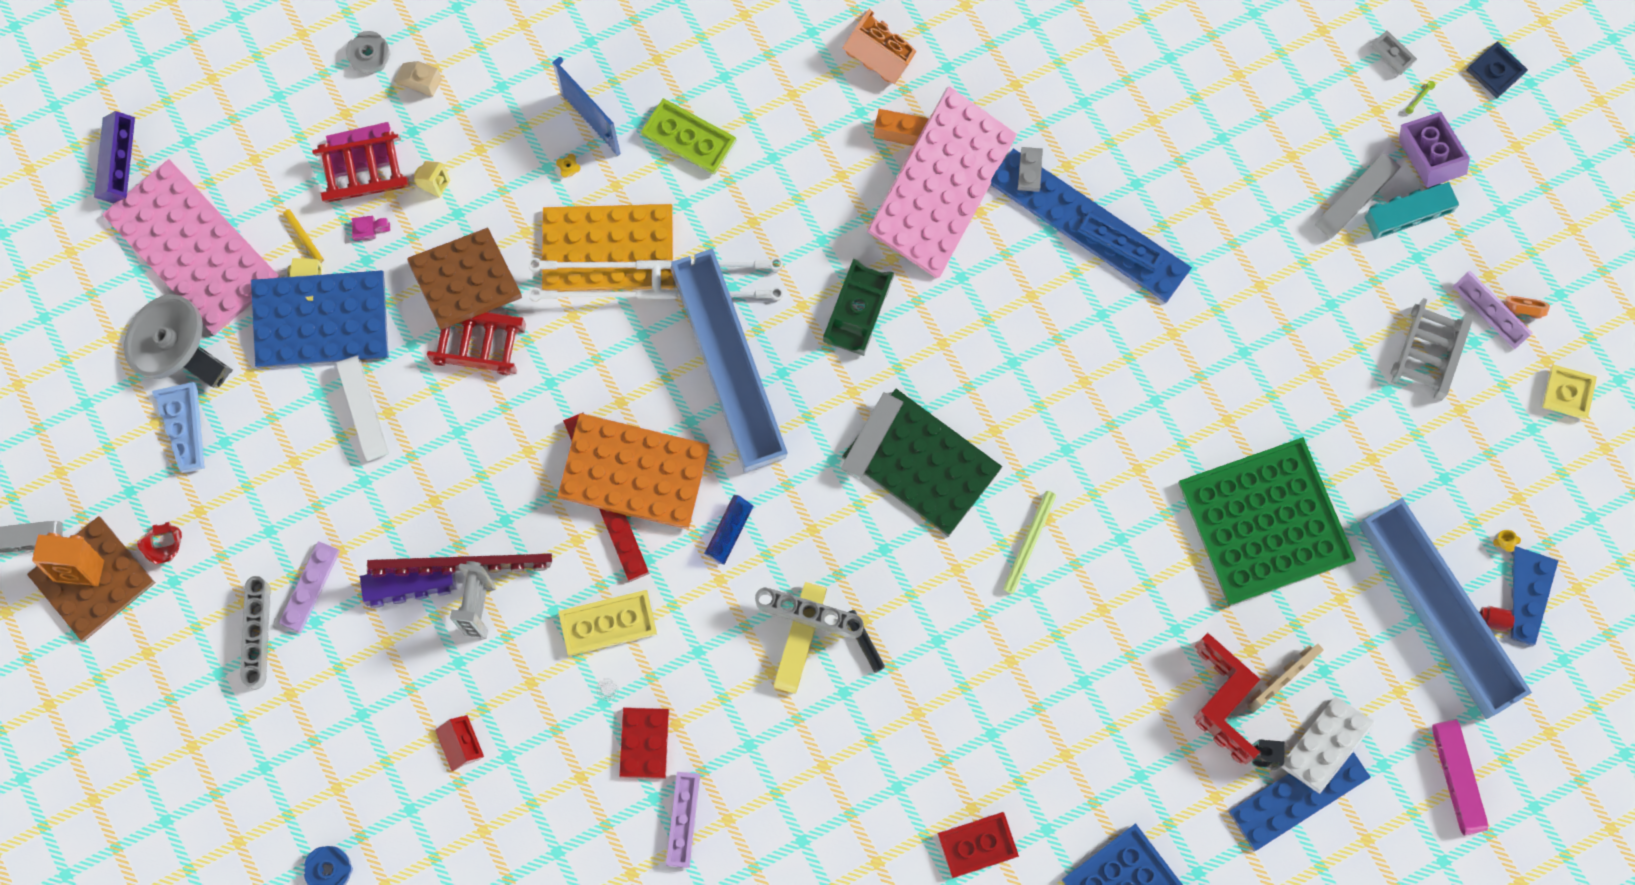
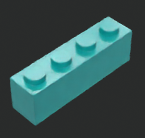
[1364,182,1460,240]

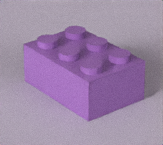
[1399,112,1470,188]

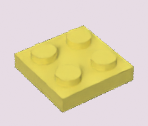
[1542,364,1597,420]

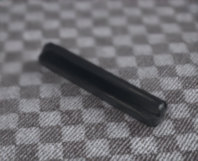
[848,610,885,673]

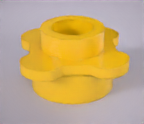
[556,154,581,178]
[1493,530,1521,552]

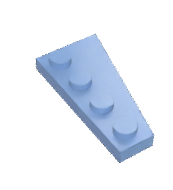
[152,382,205,473]

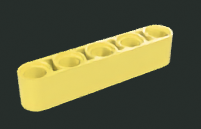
[774,582,827,694]

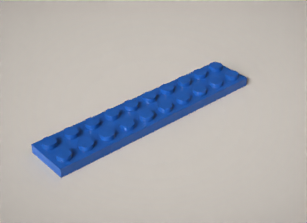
[990,148,1192,303]

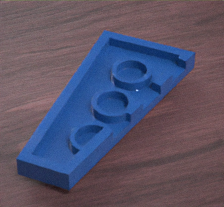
[1511,546,1559,646]

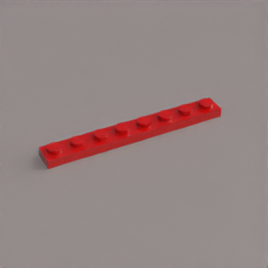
[563,412,650,582]

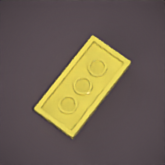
[558,590,658,656]

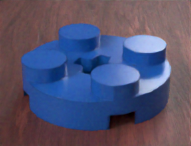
[304,846,353,885]

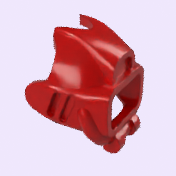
[137,522,182,564]

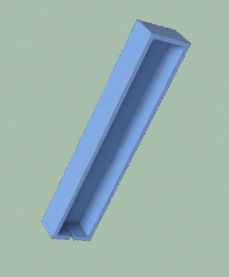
[671,248,788,473]
[1358,498,1532,720]

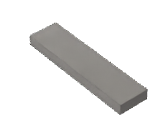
[841,392,903,480]

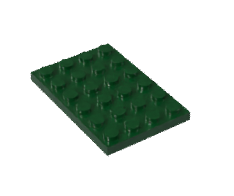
[842,388,1003,537]

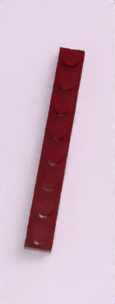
[366,553,552,577]

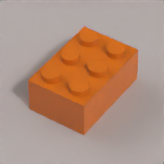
[32,532,104,586]

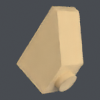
[394,61,442,97]

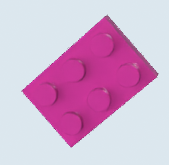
[326,122,391,178]

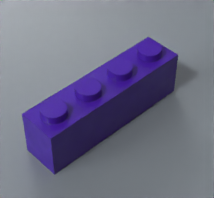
[94,111,135,204]
[359,572,457,608]

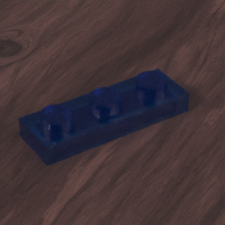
[704,494,754,565]

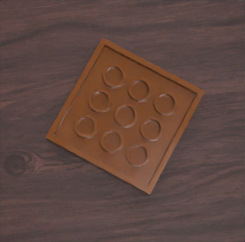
[407,227,522,330]
[27,516,156,642]

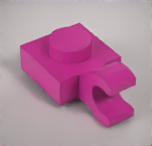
[351,215,391,241]

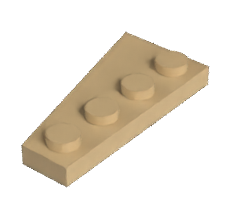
[1247,643,1324,713]

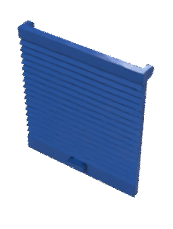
[552,57,621,156]

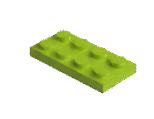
[641,98,737,175]

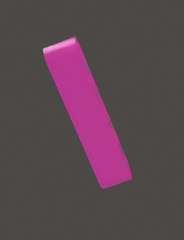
[1432,719,1488,836]

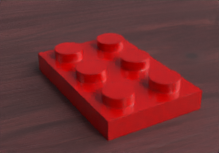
[619,707,670,779]
[937,812,1019,879]

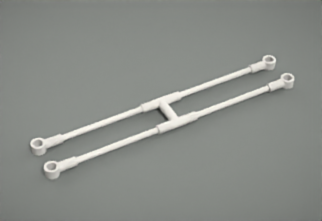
[528,257,784,302]

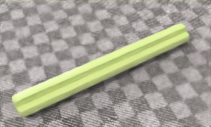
[1003,491,1056,594]

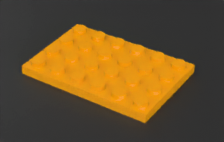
[542,204,674,291]

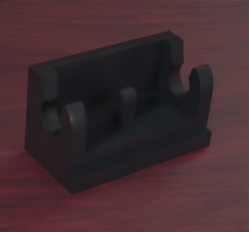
[183,346,233,388]
[1252,739,1285,771]

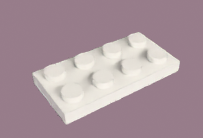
[1281,696,1374,794]

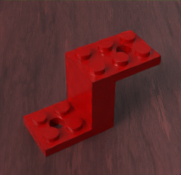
[1193,632,1261,765]

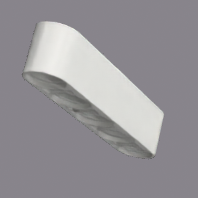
[336,355,389,461]

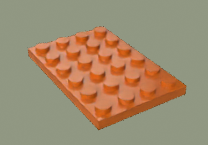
[557,413,710,530]

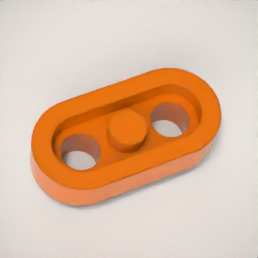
[1504,296,1550,319]

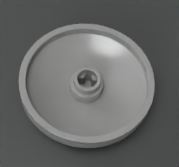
[124,294,203,379]

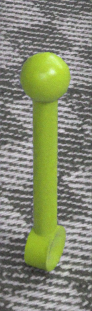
[1405,81,1436,114]

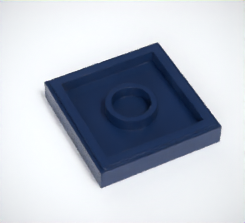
[1466,41,1528,99]

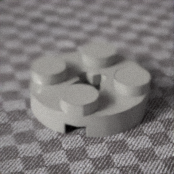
[346,31,390,73]

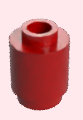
[1479,605,1515,633]

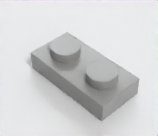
[1370,30,1417,75]
[1018,147,1043,192]

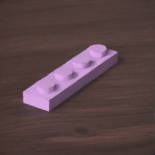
[1452,271,1533,349]
[279,541,340,633]
[666,772,700,868]

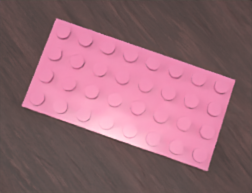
[867,86,1017,279]
[102,159,280,335]

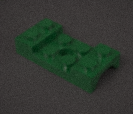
[823,258,894,356]

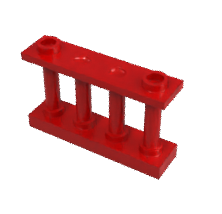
[312,131,411,203]
[427,312,526,376]

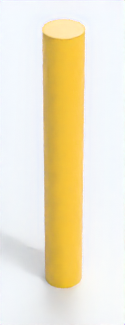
[283,209,324,263]

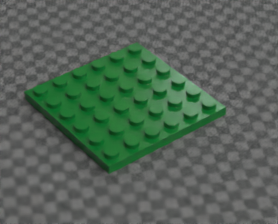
[1178,437,1356,607]

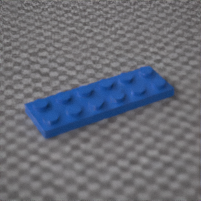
[1228,751,1371,852]

